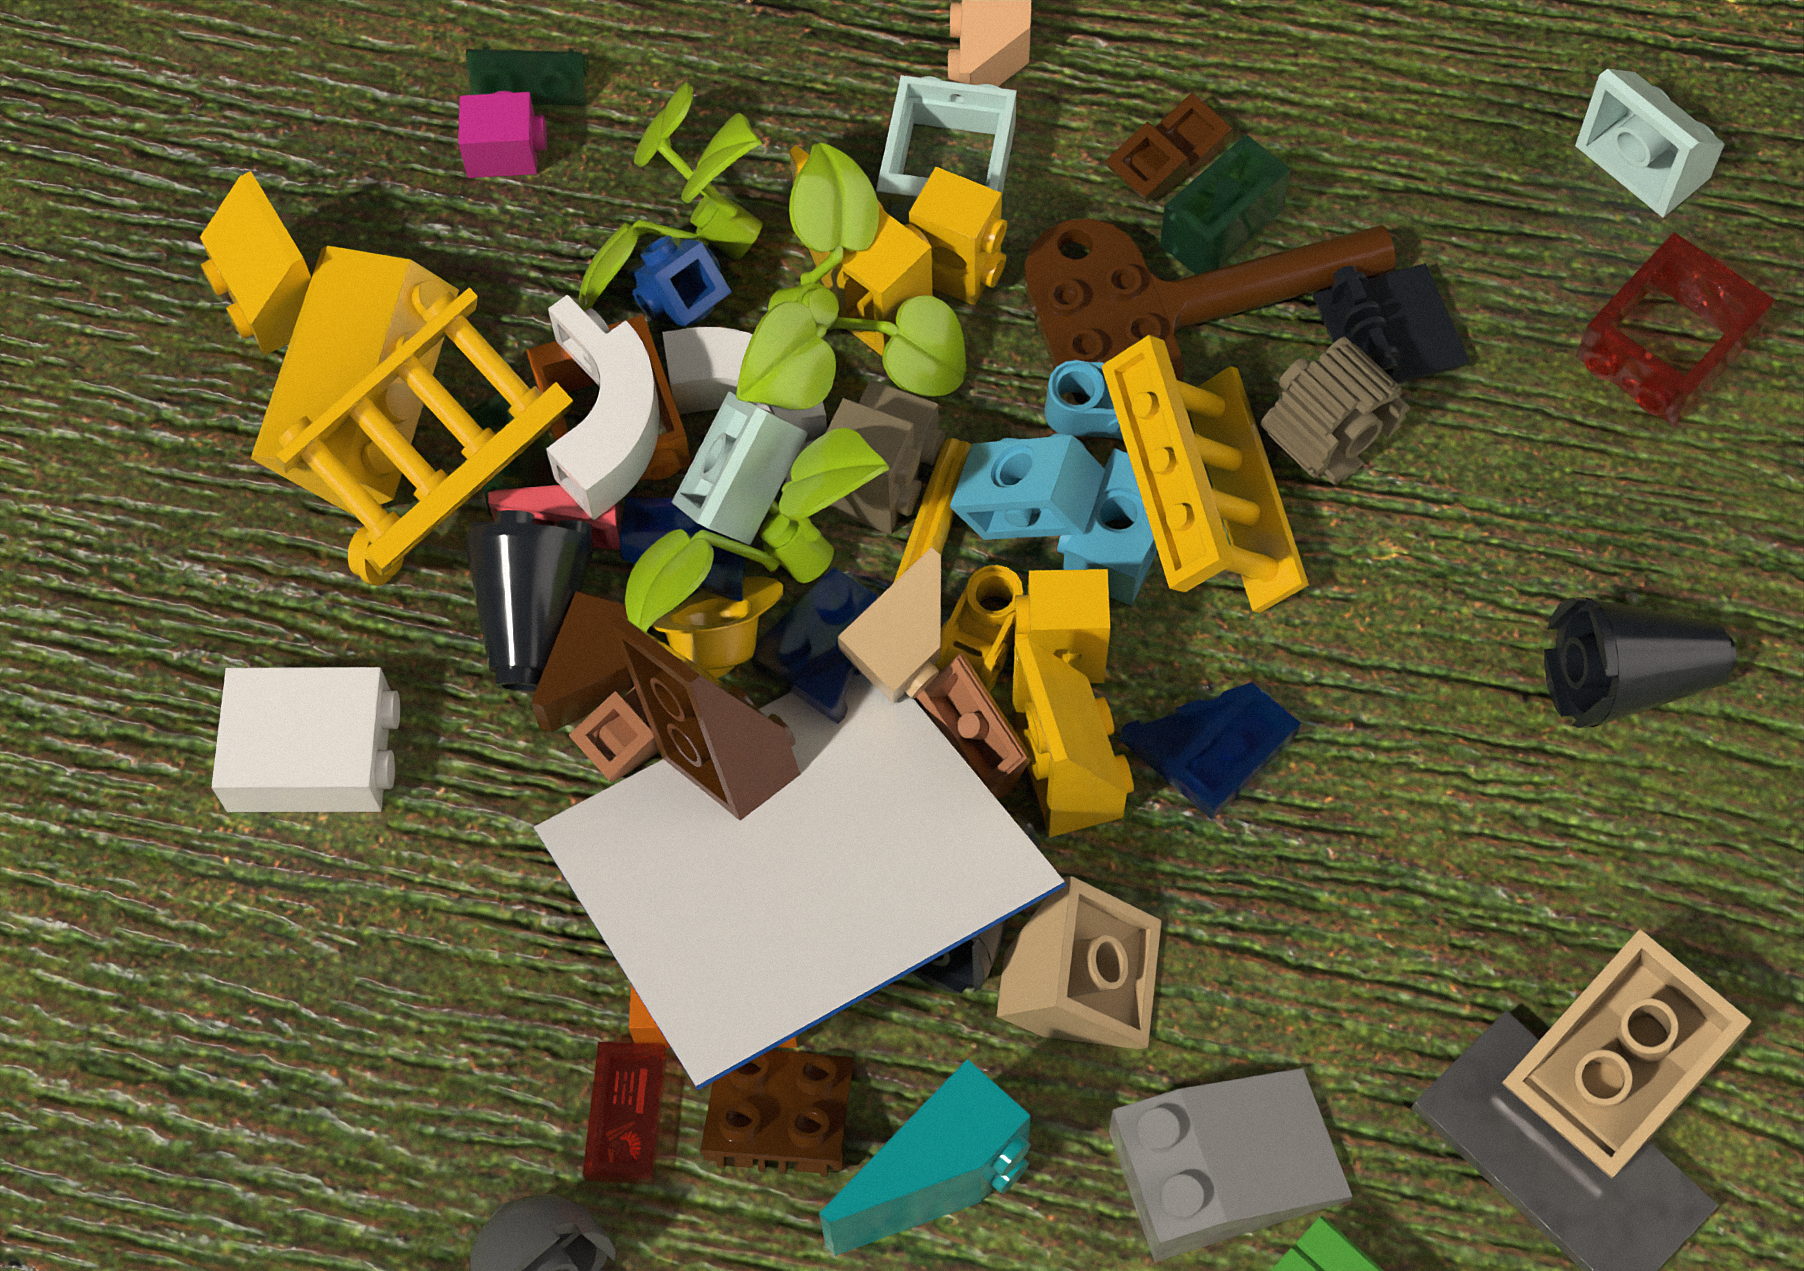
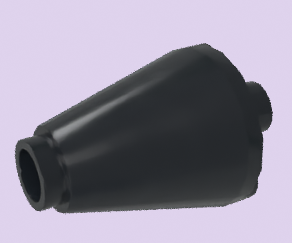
[466,510,594,692]

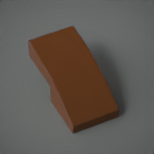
[1105,93,1234,202]

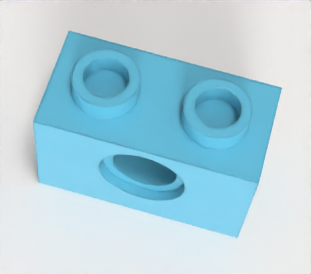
[950,433,1105,540]
[1057,448,1158,606]

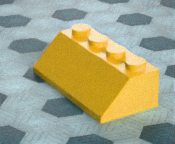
[250,246,459,515]

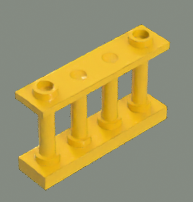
[276,287,573,576]
[1101,335,1309,613]

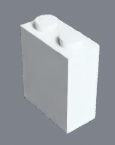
[211,667,400,812]

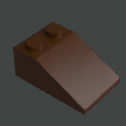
[610,615,801,821]

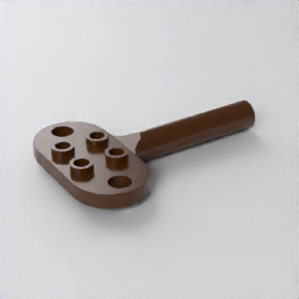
[1024,218,1396,405]

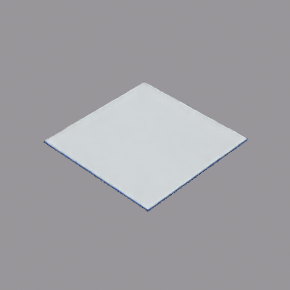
[534,661,1066,1090]

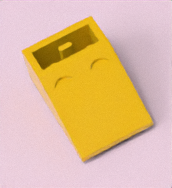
[789,145,933,356]

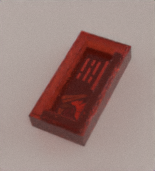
[583,1041,668,1185]

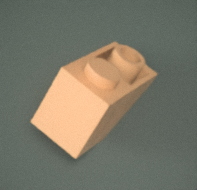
[948,0,1031,96]

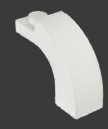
[546,294,660,521]
[662,327,827,483]

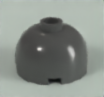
[469,1194,616,1271]

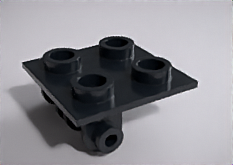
[1313,263,1470,384]

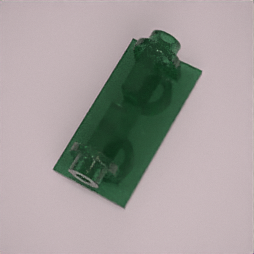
[466,46,589,106]

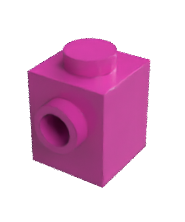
[458,91,547,178]

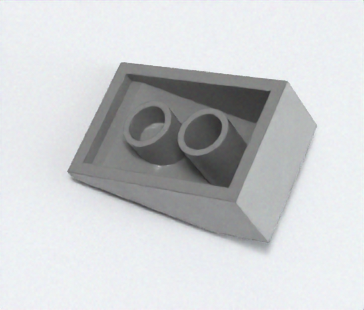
[1109,1068,1352,1262]

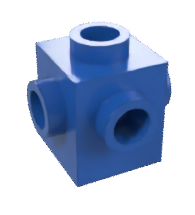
[628,236,732,326]

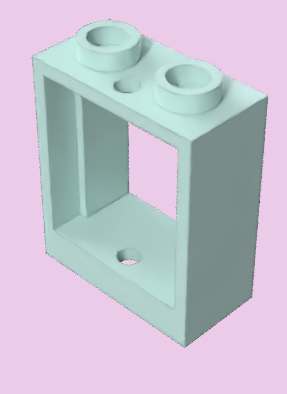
[876,75,1017,225]

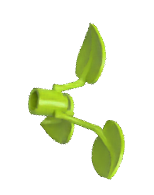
[579,82,763,312]
[736,143,966,410]
[625,410,890,632]

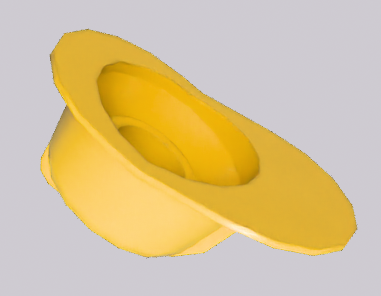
[652,576,784,678]

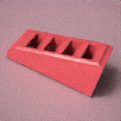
[488,485,622,550]

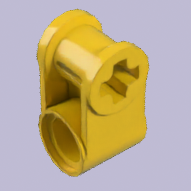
[934,565,1023,693]

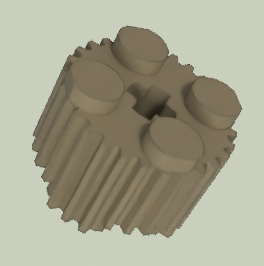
[1261,337,1410,485]

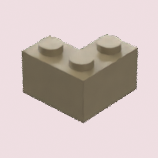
[823,380,945,534]

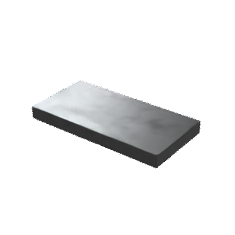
[1411,1010,1719,1271]

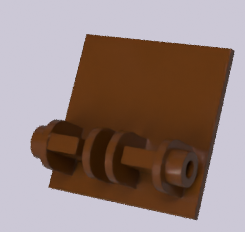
[700,1051,854,1177]

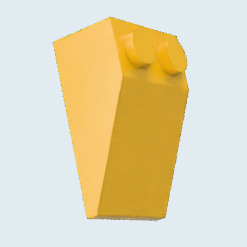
[1012,638,1134,838]

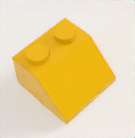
[200,171,311,355]

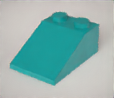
[819,1059,1031,1256]

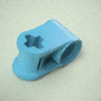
[1044,360,1124,441]

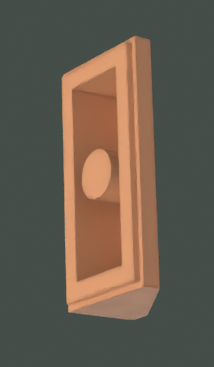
[917,654,1032,798]

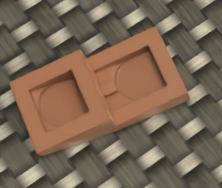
[569,686,660,783]

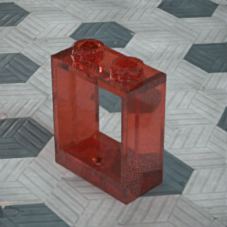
[1575,232,1775,426]

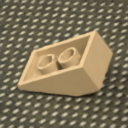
[1502,929,1751,1179]

